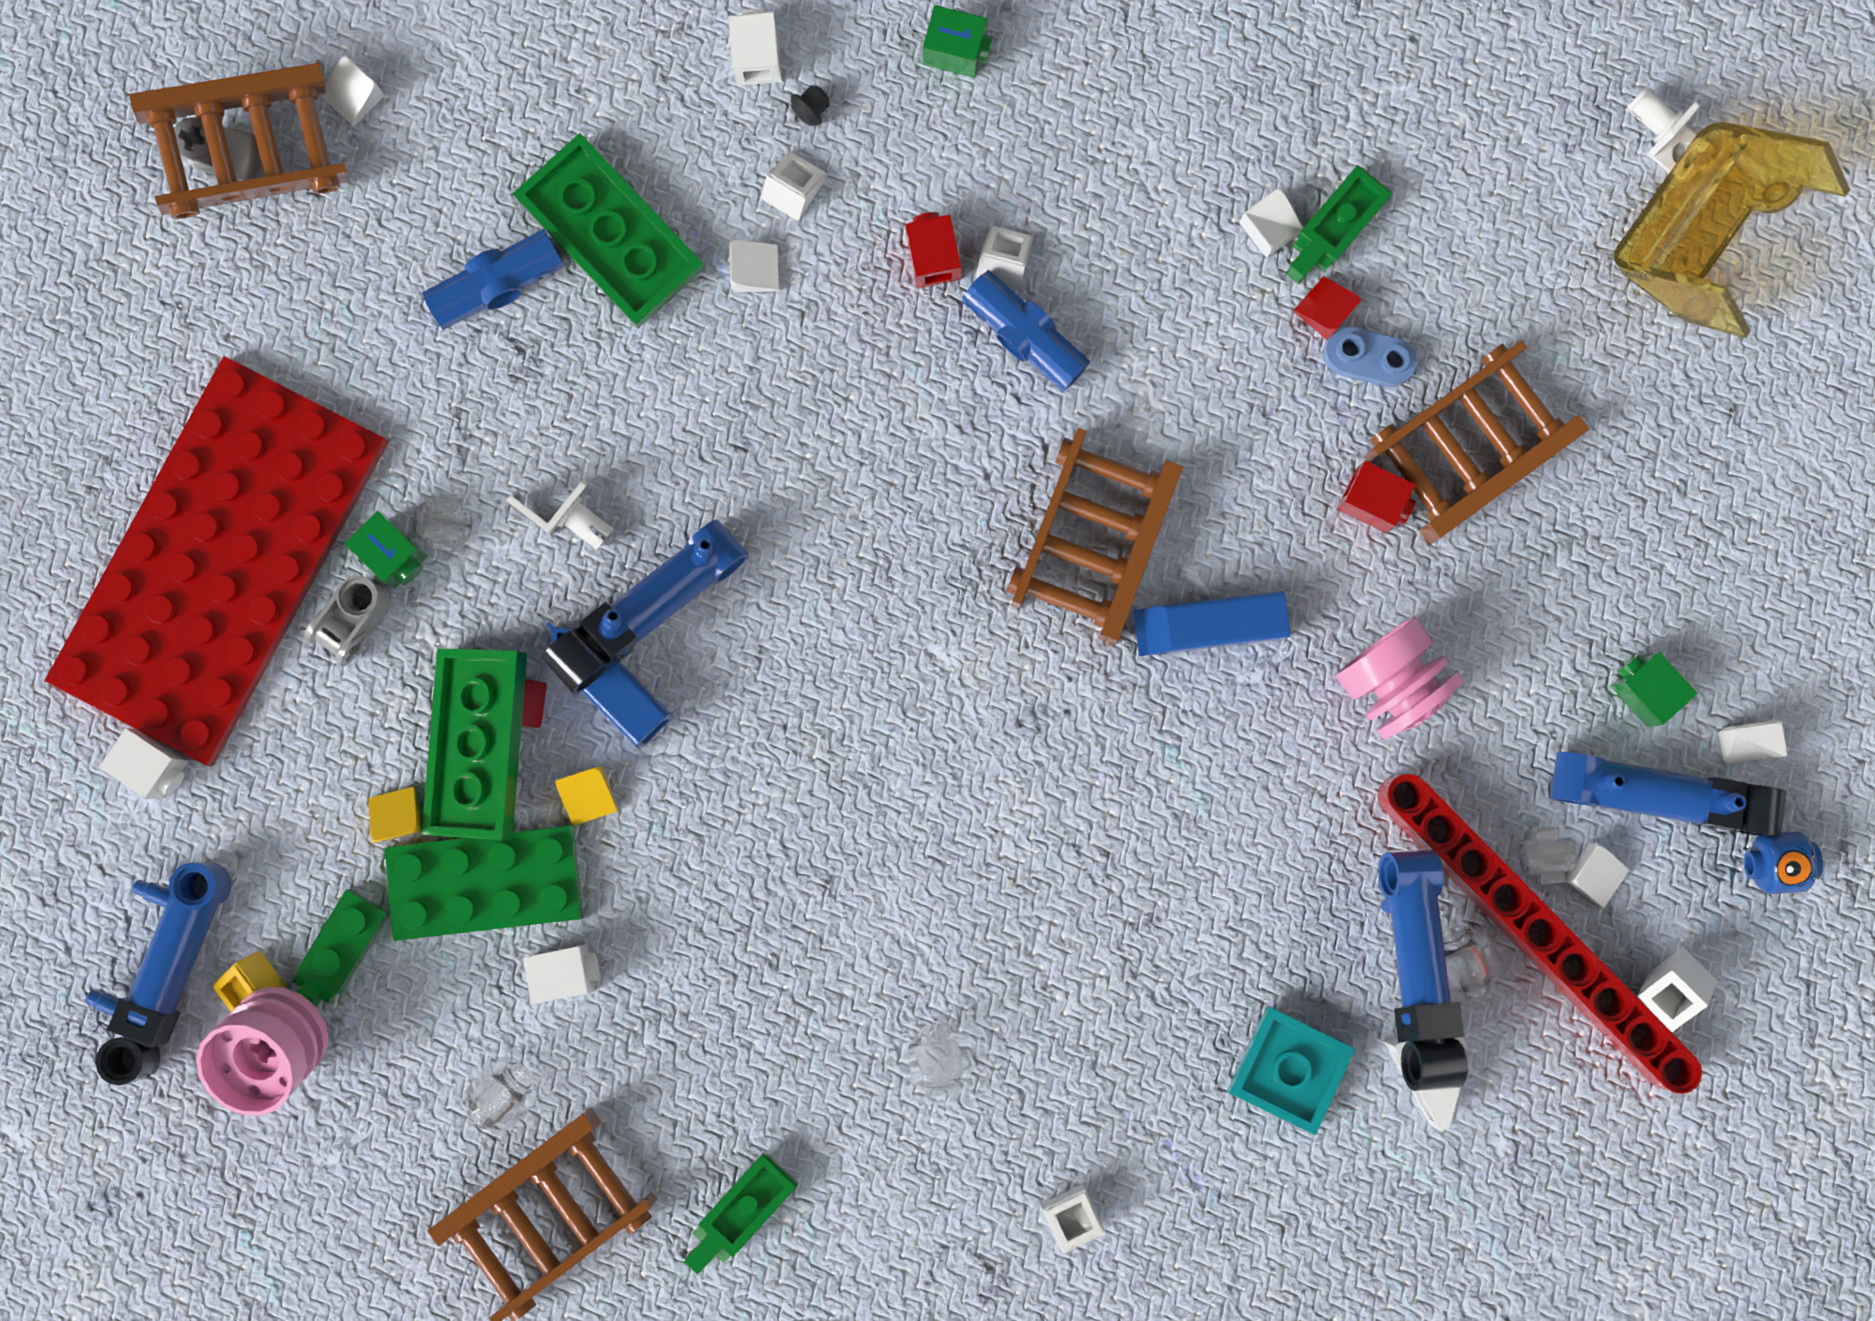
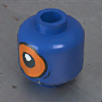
[1744,831,1823,894]

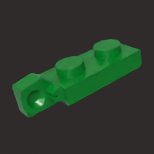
[1285,165,1393,285]
[293,889,390,1007]
[684,1150,799,1275]

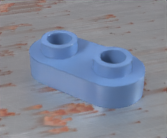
[1323,327,1417,387]

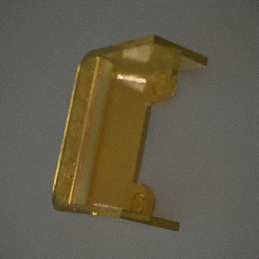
[1614,122,1851,338]

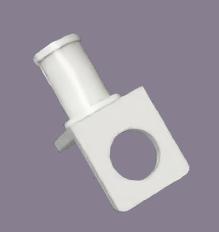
[1625,86,1716,186]
[506,480,615,551]

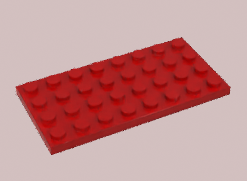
[44,355,389,767]

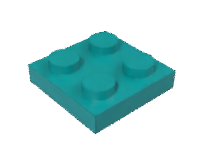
[1227,1006,1356,1136]

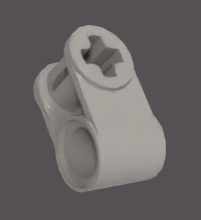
[174,117,263,181]
[304,576,391,667]

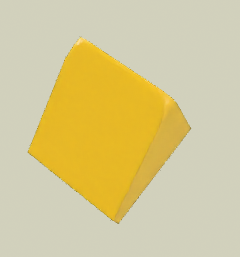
[555,766,618,826]
[368,786,423,843]
[212,951,286,1012]

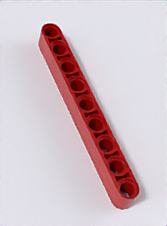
[1378,773,1702,1094]

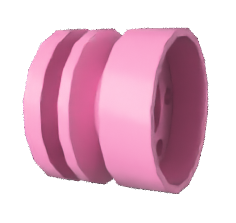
[1334,616,1464,740]
[196,987,329,1116]

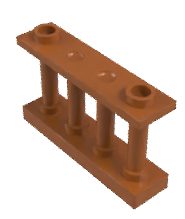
[129,62,348,219]
[1364,340,1590,545]
[1006,428,1183,645]
[427,1108,657,1321]

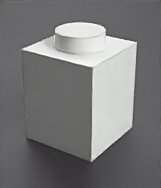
[728,9,782,86]
[98,728,189,799]
[523,944,600,1005]
[1637,947,1718,1032]

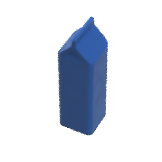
[1133,591,1290,656]
[546,622,674,749]

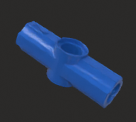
[422,229,565,330]
[962,269,1091,393]

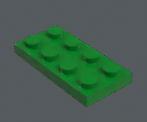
[512,133,705,329]
[421,648,527,841]
[384,826,583,941]

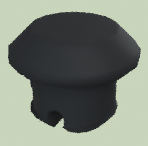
[791,85,829,126]

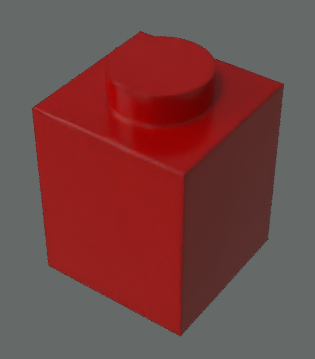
[905,212,961,289]
[1337,461,1416,533]

